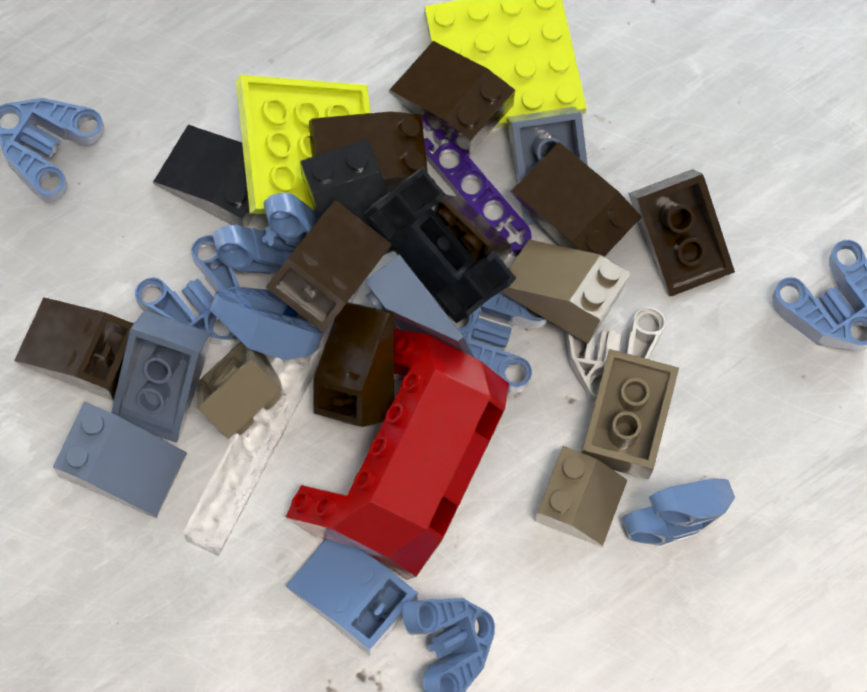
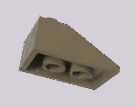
[501,239,631,344]
[197,342,282,439]
[581,349,679,479]

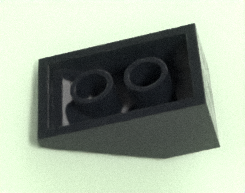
[153,124,255,227]
[300,138,394,255]

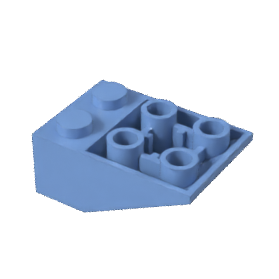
[286,539,418,657]

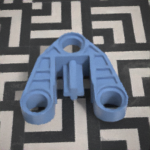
[0,98,104,202]
[213,192,318,274]
[135,235,239,345]
[772,240,867,351]
[210,287,323,360]
[444,292,549,393]
[622,479,735,546]
[402,598,495,692]

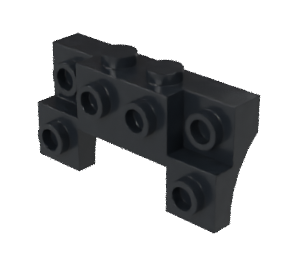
[363,167,516,323]

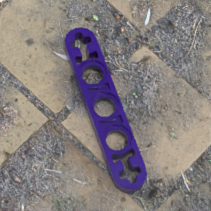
[422,119,532,256]

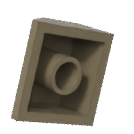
[535,446,628,547]

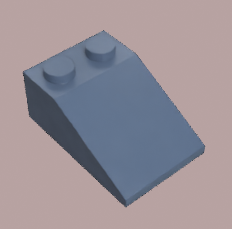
[507,107,588,225]
[365,255,474,357]
[111,310,212,443]
[53,402,187,518]

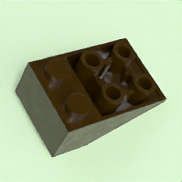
[434,195,511,262]
[265,200,392,333]
[14,297,134,400]
[313,302,395,427]

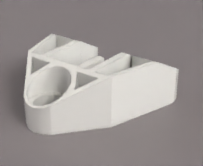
[564,308,666,402]

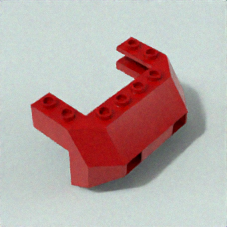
[285,329,509,580]

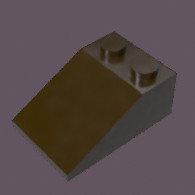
[389,40,516,155]
[309,111,428,193]
[510,142,642,257]
[628,169,735,297]

